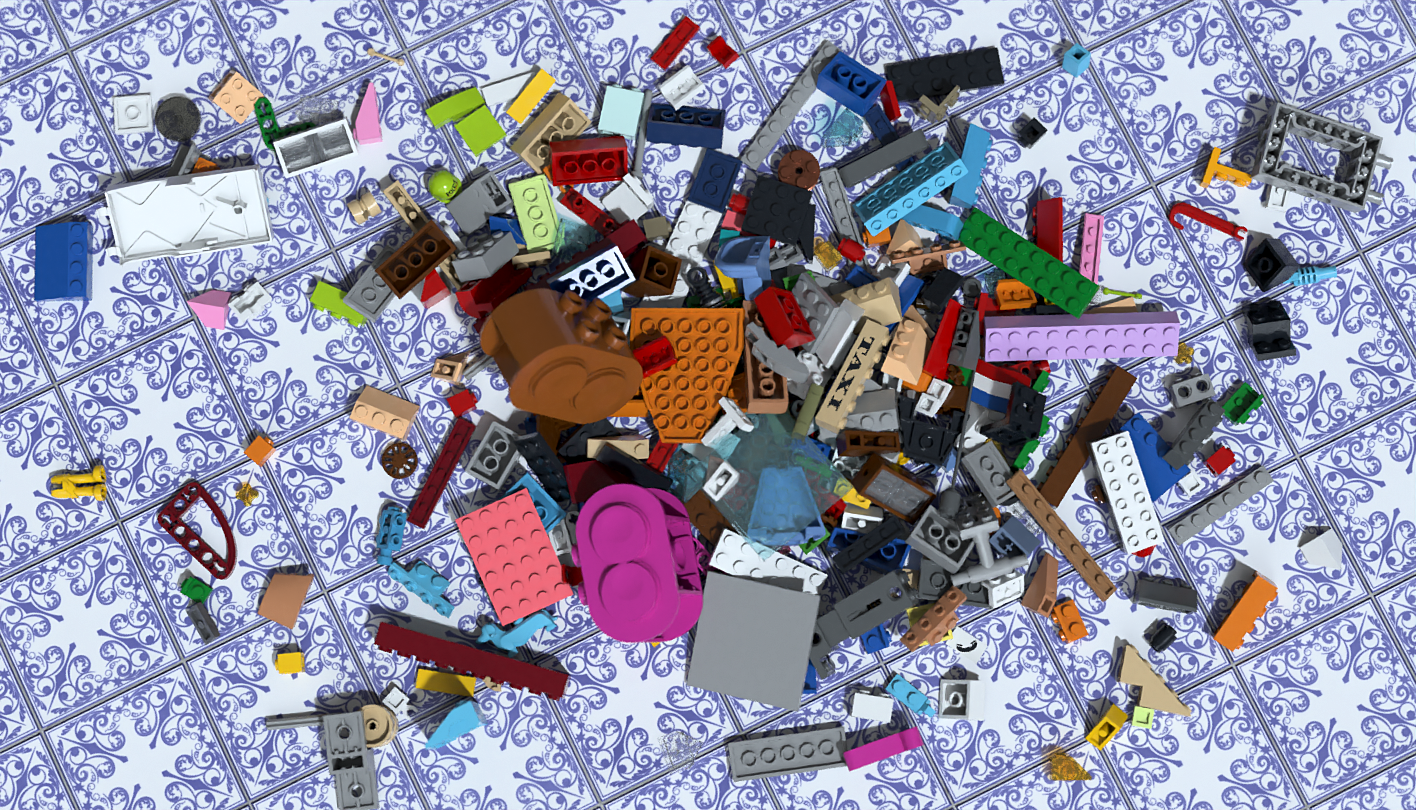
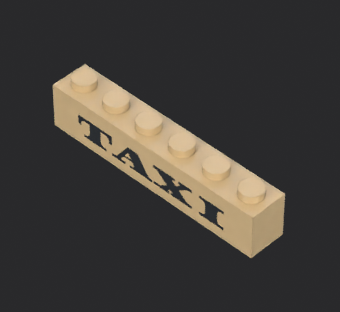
[815,319,891,434]

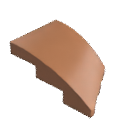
[258,573,314,629]

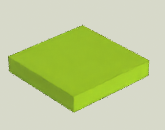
[454,105,507,157]

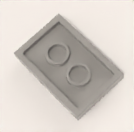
[961,441,1015,508]

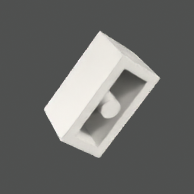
[841,502,883,534]
[851,690,894,723]

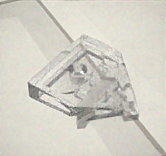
[657,731,703,775]

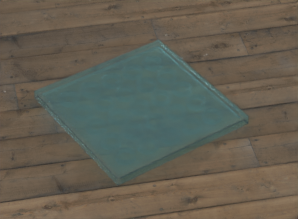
[687,412,853,561]

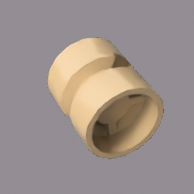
[347,191,382,225]

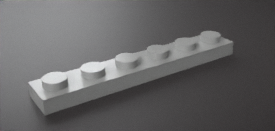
[1167,465,1274,546]

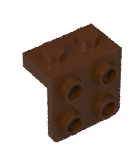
[536,414,577,457]

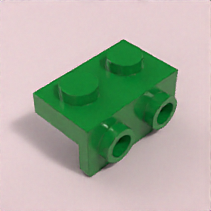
[1222,382,1264,426]

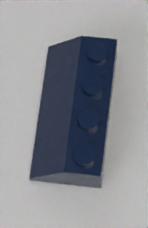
[646,103,726,149]

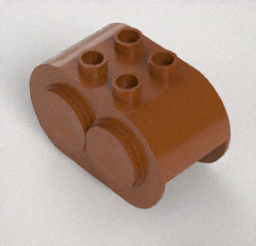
[479,289,643,424]

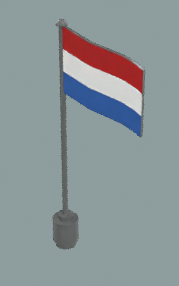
[938,356,1032,519]

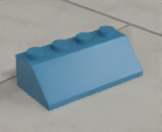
[948,123,993,209]

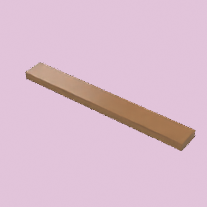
[1006,469,1117,602]

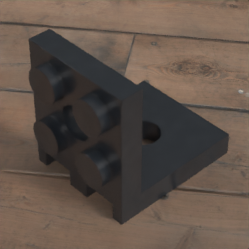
[979,382,1047,448]

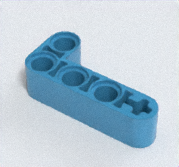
[897,205,964,241]

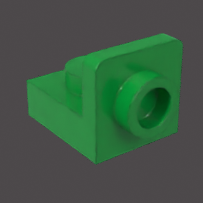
[180,576,213,605]

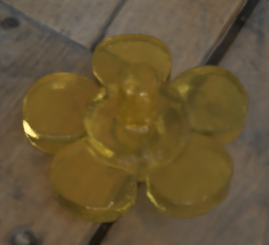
[1175,343,1194,365]

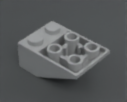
[446,171,514,237]

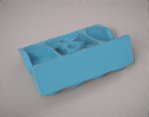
[424,699,488,750]

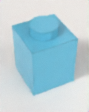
[1062,43,1091,78]

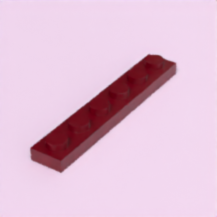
[407,418,476,530]

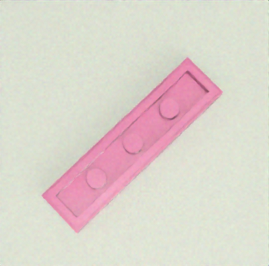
[1079,213,1104,284]

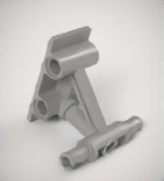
[950,491,1029,587]

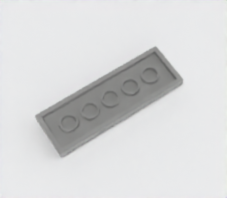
[728,727,848,782]

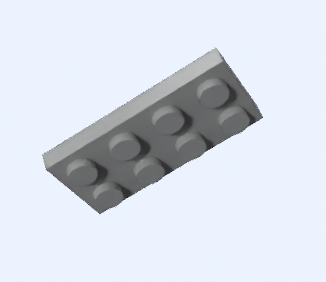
[343,245,396,323]

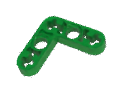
[254,98,316,151]

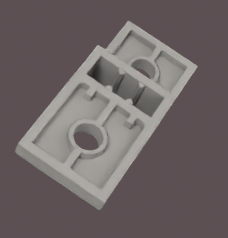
[323,711,380,810]

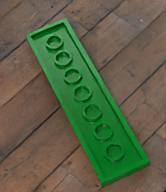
[958,207,1100,319]

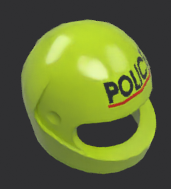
[428,170,463,203]

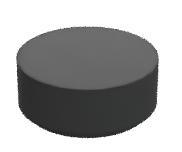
[962,278,982,298]

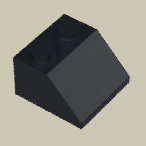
[1242,238,1300,292]
[919,267,966,314]

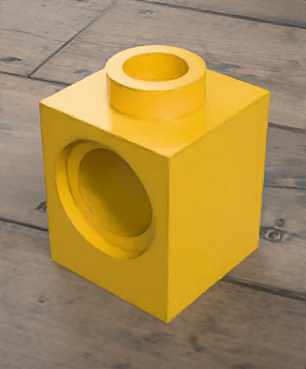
[275,652,305,675]

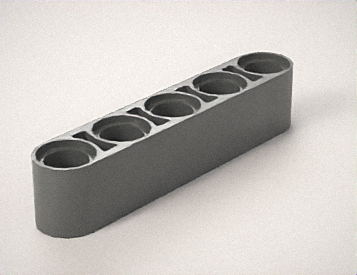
[838,129,930,188]

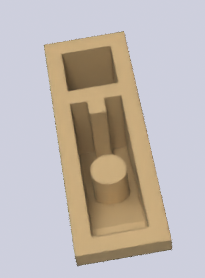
[586,434,649,459]

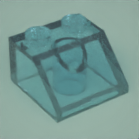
[821,108,864,148]
[667,448,707,503]

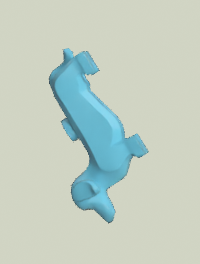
[475,609,558,658]

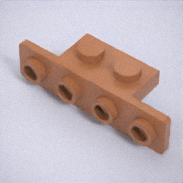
[888,240,966,275]
[900,586,967,652]

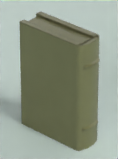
[791,383,824,443]

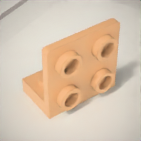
[207,70,264,124]

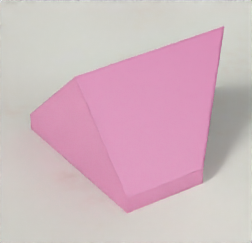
[187,290,232,330]

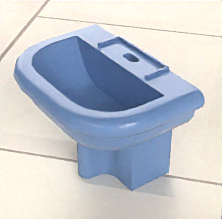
[714,236,772,301]

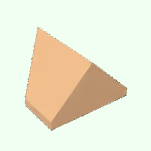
[886,219,926,255]
[430,350,471,386]

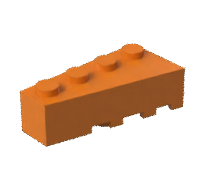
[1212,570,1278,652]

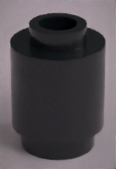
[1148,625,1177,653]

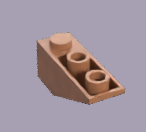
[1020,553,1059,618]

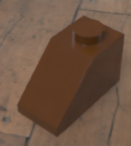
[936,385,969,415]

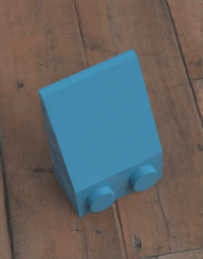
[499,472,567,534]

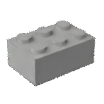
[452,230,519,282]
[465,420,522,492]
[905,505,975,574]

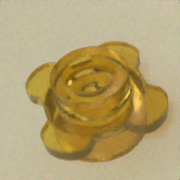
[236,484,259,507]

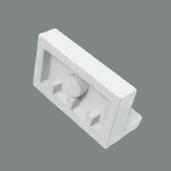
[982,569,1025,608]

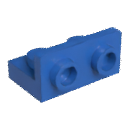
[861,623,892,655]

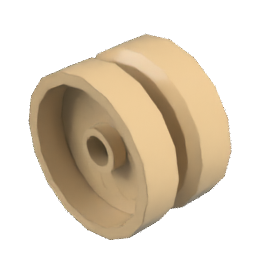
[357,704,399,748]

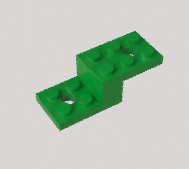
[1010,370,1050,471]

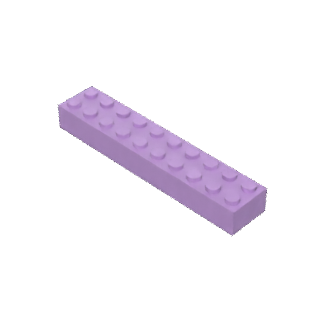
[983,311,1180,362]

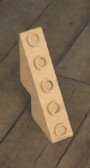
[1117,644,1192,717]

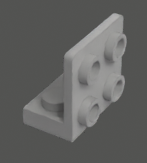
[166,144,204,177]

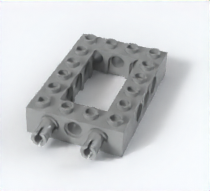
[1250,102,1393,213]

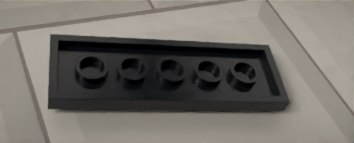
[886,47,1004,103]

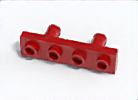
[560,187,621,236]

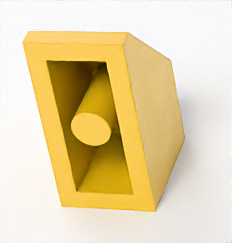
[1085,704,1128,751]

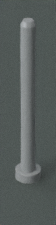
[630,90,653,179]

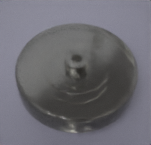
[155,96,201,142]

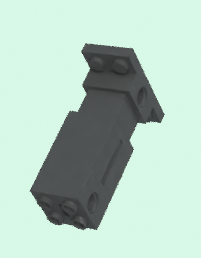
[809,569,920,680]

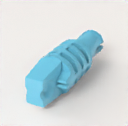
[1283,265,1337,286]

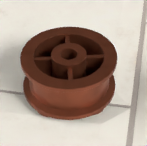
[778,150,820,191]

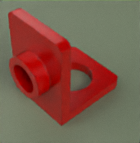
[561,564,584,587]

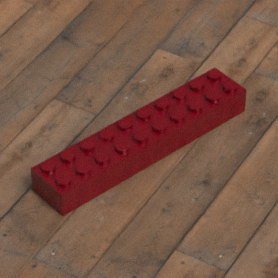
[473,219,649,335]
[374,622,571,701]

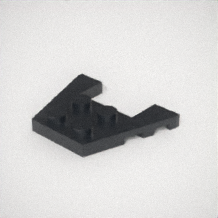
[897,395,970,467]

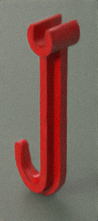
[1168,203,1248,242]

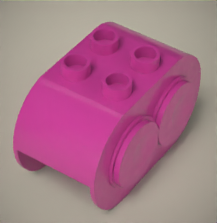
[571,484,703,643]

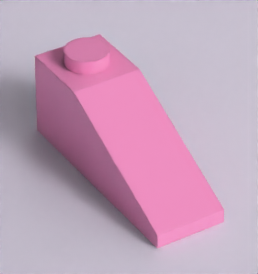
[353,83,383,145]

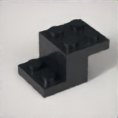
[1242,301,1296,361]

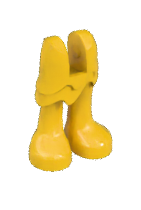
[50,465,107,501]

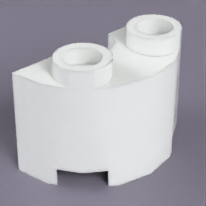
[871,256,911,287]
[228,282,272,323]

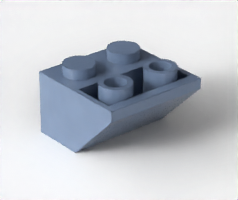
[989,515,1041,558]

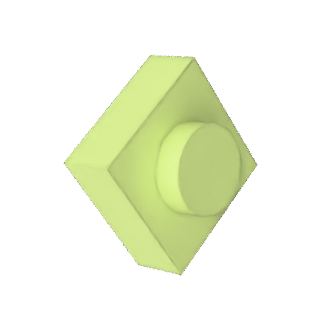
[1131,706,1154,729]

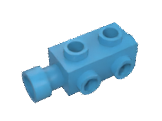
[376,506,407,566]

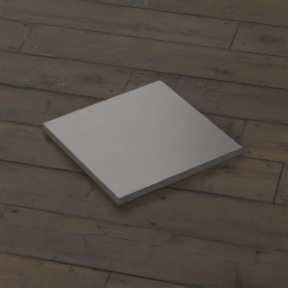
[687,571,821,712]

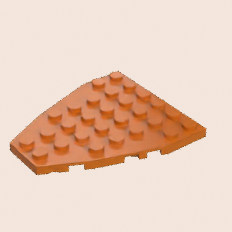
[630,308,745,444]

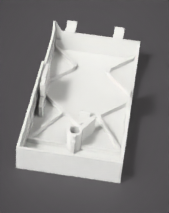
[96,164,274,267]

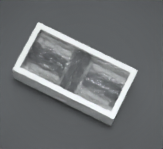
[273,116,359,178]

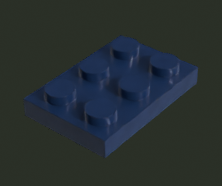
[687,148,743,215]

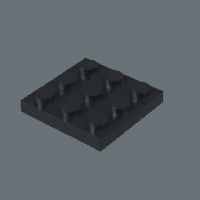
[741,175,813,247]

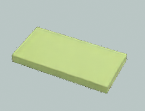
[508,174,566,254]

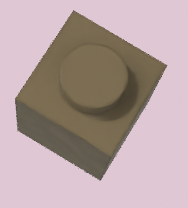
[643,216,672,242]

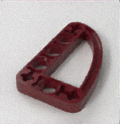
[157,482,237,580]

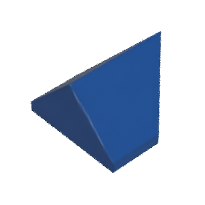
[489,216,527,245]

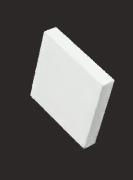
[113,94,154,135]

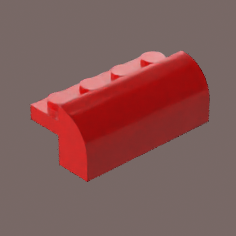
[455,259,532,318]

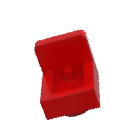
[707,35,739,69]

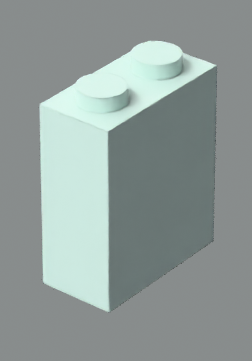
[598,85,645,141]

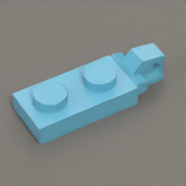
[885,674,936,718]

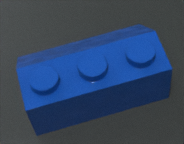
[816,51,887,117]

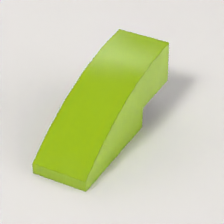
[425,87,485,130]

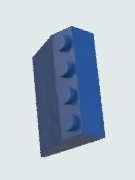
[34,222,93,302]
[1119,412,1190,503]

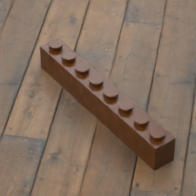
[1036,366,1137,509]

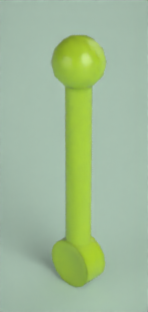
[1102,288,1142,299]

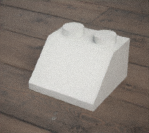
[939,679,986,721]

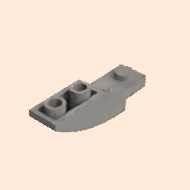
[745,322,810,383]

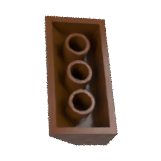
[375,219,457,299]

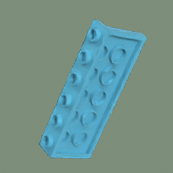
[852,141,968,236]

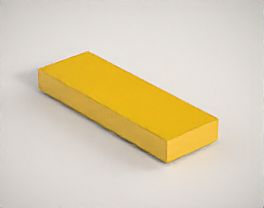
[506,68,556,124]
[415,669,477,697]

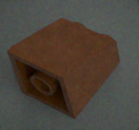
[620,245,682,297]

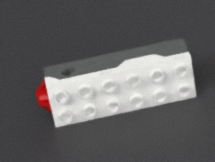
[1085,429,1165,558]

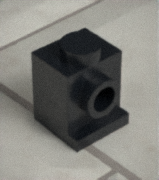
[1017,117,1048,149]

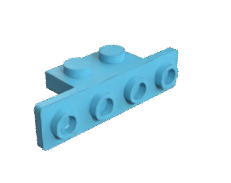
[387,561,454,618]

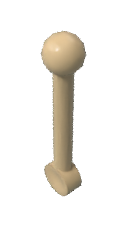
[368,48,405,66]

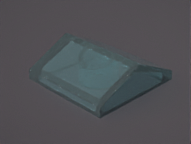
[551,218,595,261]

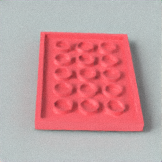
[455,488,573,626]

